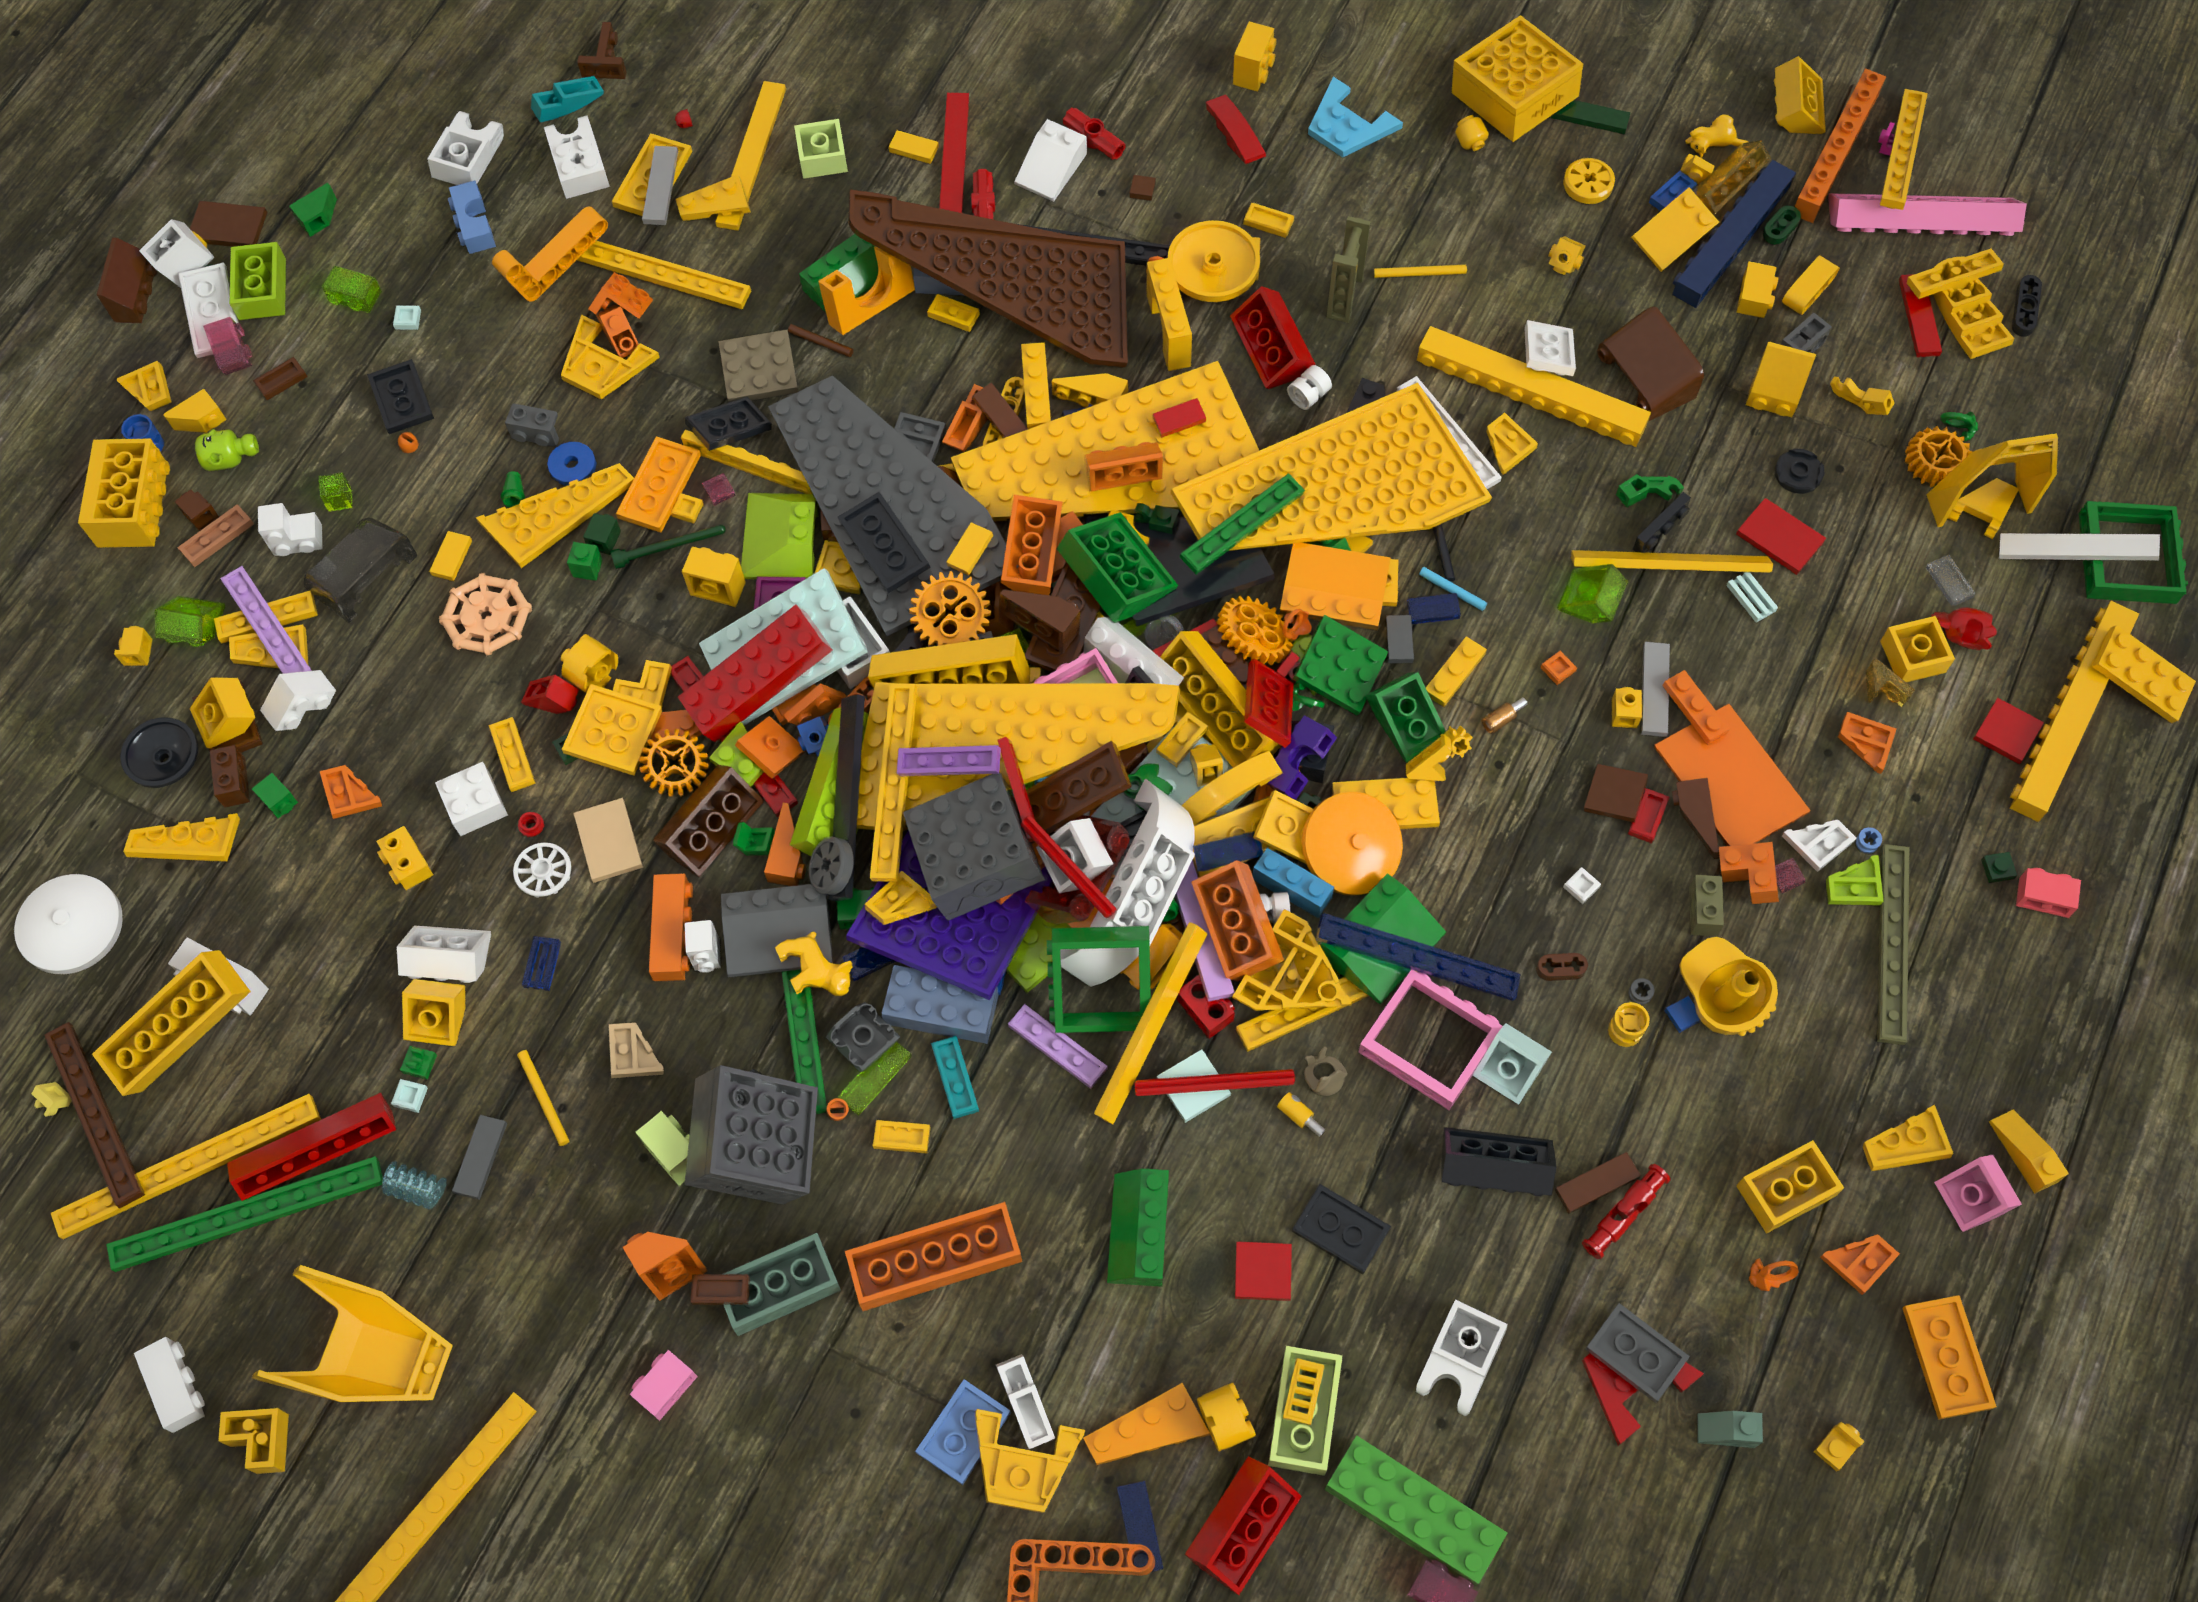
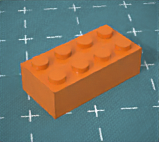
[1191,860,1284,982]

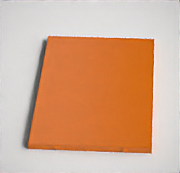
[1654,704,1811,846]

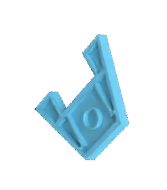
[1308,77,1403,157]

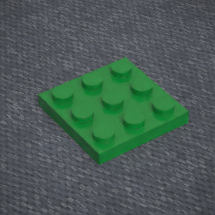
[1293,615,1388,716]

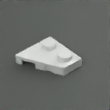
[1782,820,1856,872]

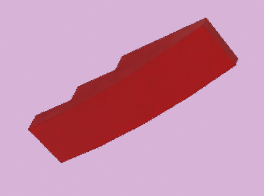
[1206,94,1266,164]

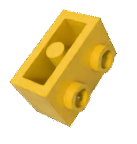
[376,826,434,890]

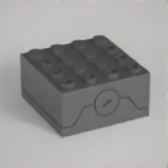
[903,772,1045,921]
[685,1065,818,1205]

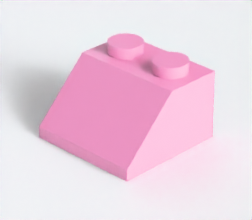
[1934,1155,2022,1232]

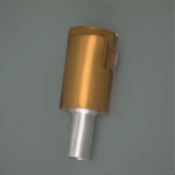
[1481,697,1527,734]

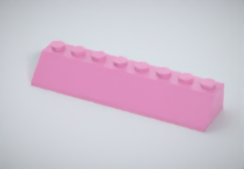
[1828,193,2027,236]

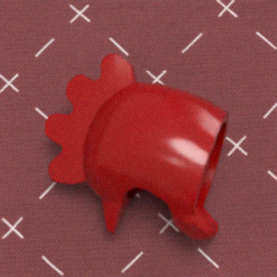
[1931,607,1997,651]

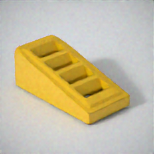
[1283,1358,1324,1426]

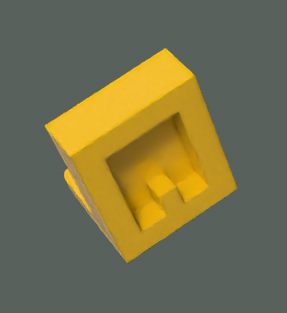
[1814,1422,1864,1472]

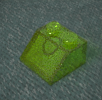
[1557,564,1628,623]
[155,596,225,647]

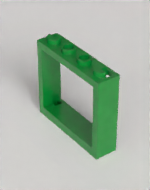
[2078,501,2188,604]
[1047,926,1151,1033]

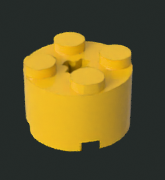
[561,634,618,693]
[1197,1382,1256,1451]

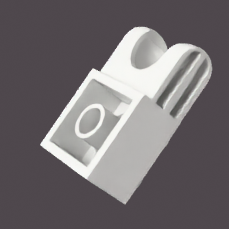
[428,111,504,185]
[544,116,610,199]
[1416,1300,1508,1416]

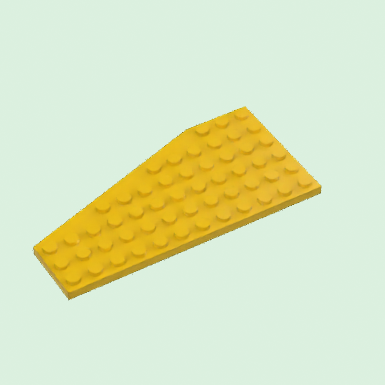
[1170,383,1492,550]

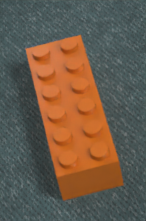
[845,1202,1022,1311]

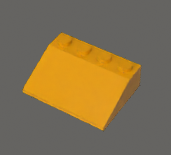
[1280,542,1391,631]

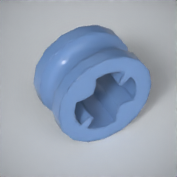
[1855,827,1882,854]

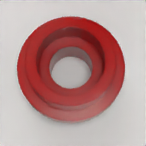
[518,812,544,837]

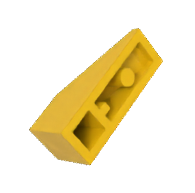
[1989,1109,2069,1194]

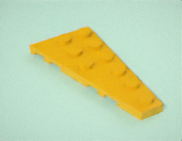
[476,463,634,569]

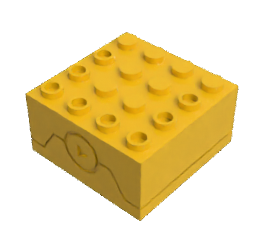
[1452,15,1583,142]

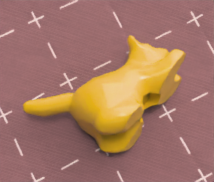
[1685,115,1753,158]

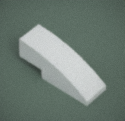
[996,1354,1055,1449]

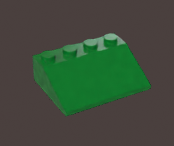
[1057,512,1179,623]
[1321,873,1446,1005]

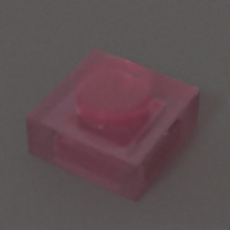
[702,473,736,506]
[1775,858,1806,894]

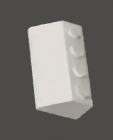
[1083,617,1184,686]

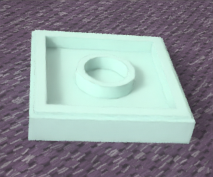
[1157,1050,1231,1123]

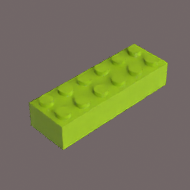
[790,707,869,856]

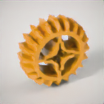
[1905,426,1973,488]
[639,729,709,797]

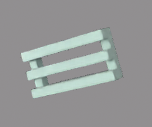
[1726,572,1778,622]

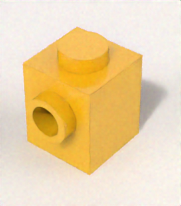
[1612,687,1642,728]

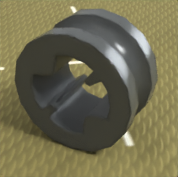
[1628,978,1655,1005]

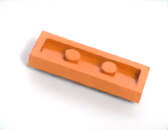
[1662,670,1730,745]

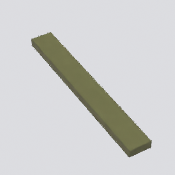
[1877,844,1909,1045]

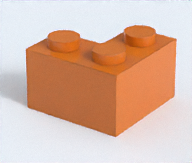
[1719,842,1779,904]

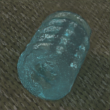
[382,1161,447,1209]

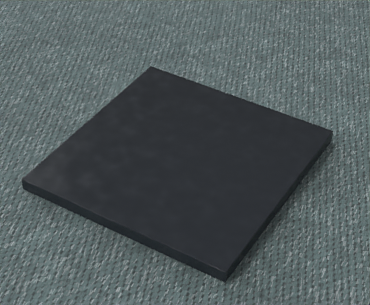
[1085,509,1275,627]

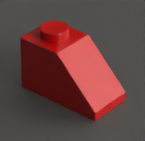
[521,675,579,714]

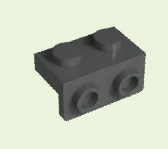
[505,404,559,447]

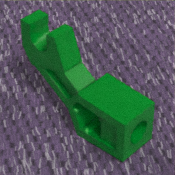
[1616,474,1684,507]

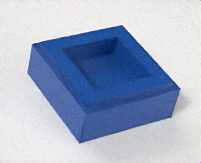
[1665,996,1701,1033]

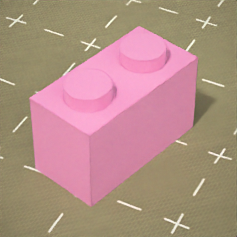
[630,1350,698,1421]

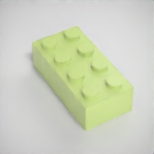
[1268,1346,1342,1476]

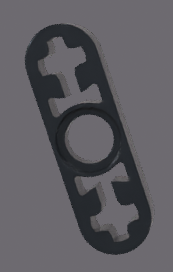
[2012,275,2042,337]

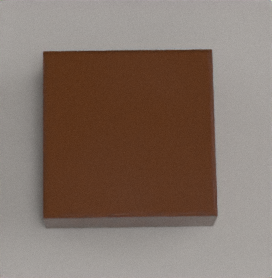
[1130,175,1156,201]

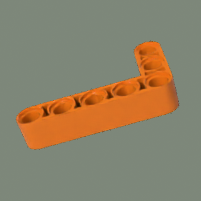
[1007,1539,1156,1602]

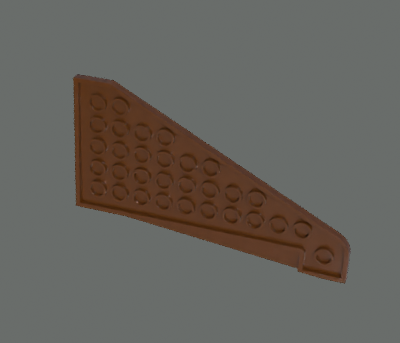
[848,190,1128,367]

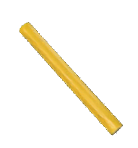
[1374,265,1467,278]
[517,1050,569,1146]

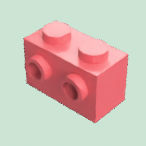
[2016,868,2081,918]

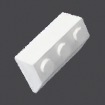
[397,926,491,983]

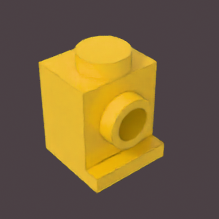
[114,626,153,666]

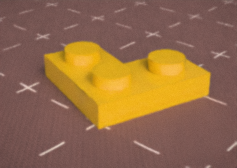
[613,660,672,707]

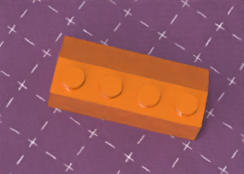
[1001,495,1063,596]
[623,1232,708,1301]

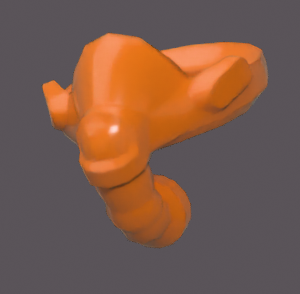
[1282,609,1312,641]
[1749,1258,1799,1292]

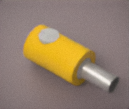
[1277,1092,1325,1137]

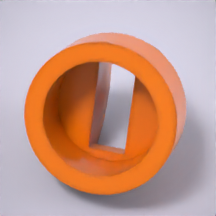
[398,432,419,453]
[826,1098,849,1121]

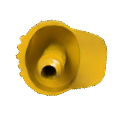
[1679,937,1778,1036]

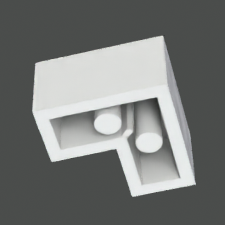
[258,503,323,556]
[260,670,336,731]

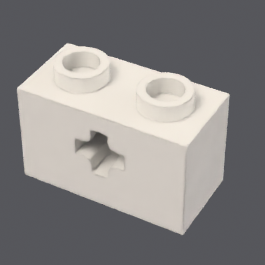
[685,920,721,972]

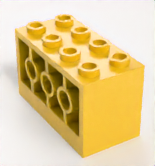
[78,439,170,548]

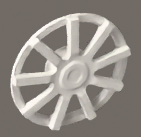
[513,843,571,898]

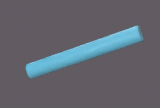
[1419,567,1487,611]

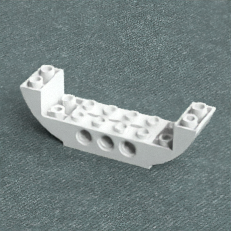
[1061,779,1195,987]

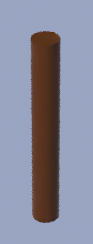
[788,324,854,357]

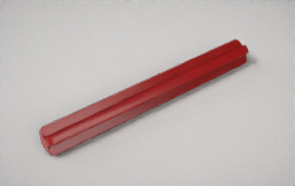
[1020,816,1116,918]

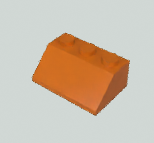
[1085,442,1163,491]

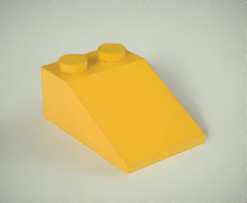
[1631,187,1719,272]
[1746,342,1816,418]

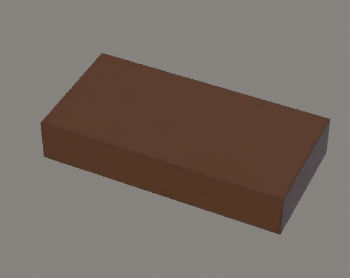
[253,357,308,400]
[691,1274,750,1305]

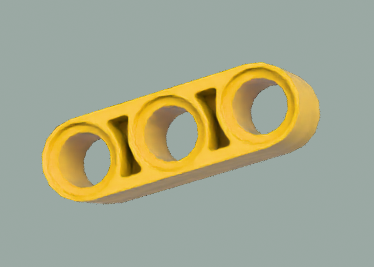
[1782,255,1840,315]

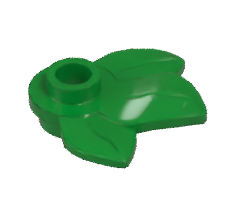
[1123,763,1173,811]

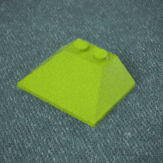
[741,493,820,579]

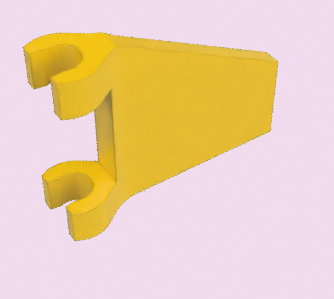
[1948,478,2019,539]

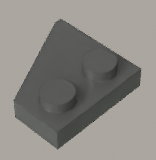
[894,412,946,462]

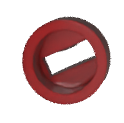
[675,109,693,128]

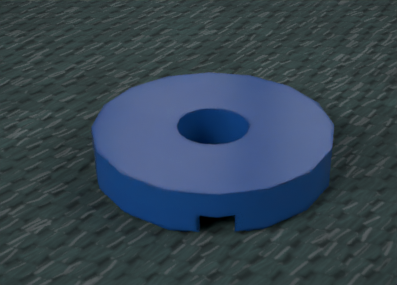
[547,442,597,486]

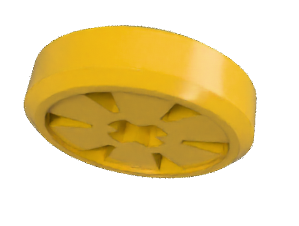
[1563,158,1615,204]

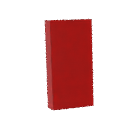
[1153,398,1206,438]
[1628,788,1669,843]

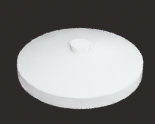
[14,874,122,974]

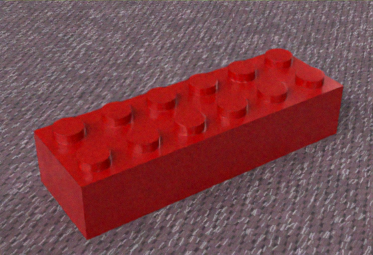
[678,604,833,742]

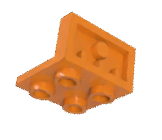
[588,272,653,319]

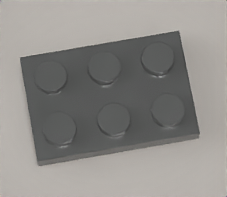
[1585,1303,1690,1403]

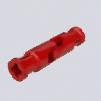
[1582,1164,1671,1259]

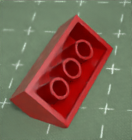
[1230,286,1315,389]
[1184,1456,1302,1595]

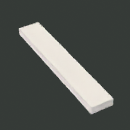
[1397,376,1502,489]
[1999,533,2160,561]

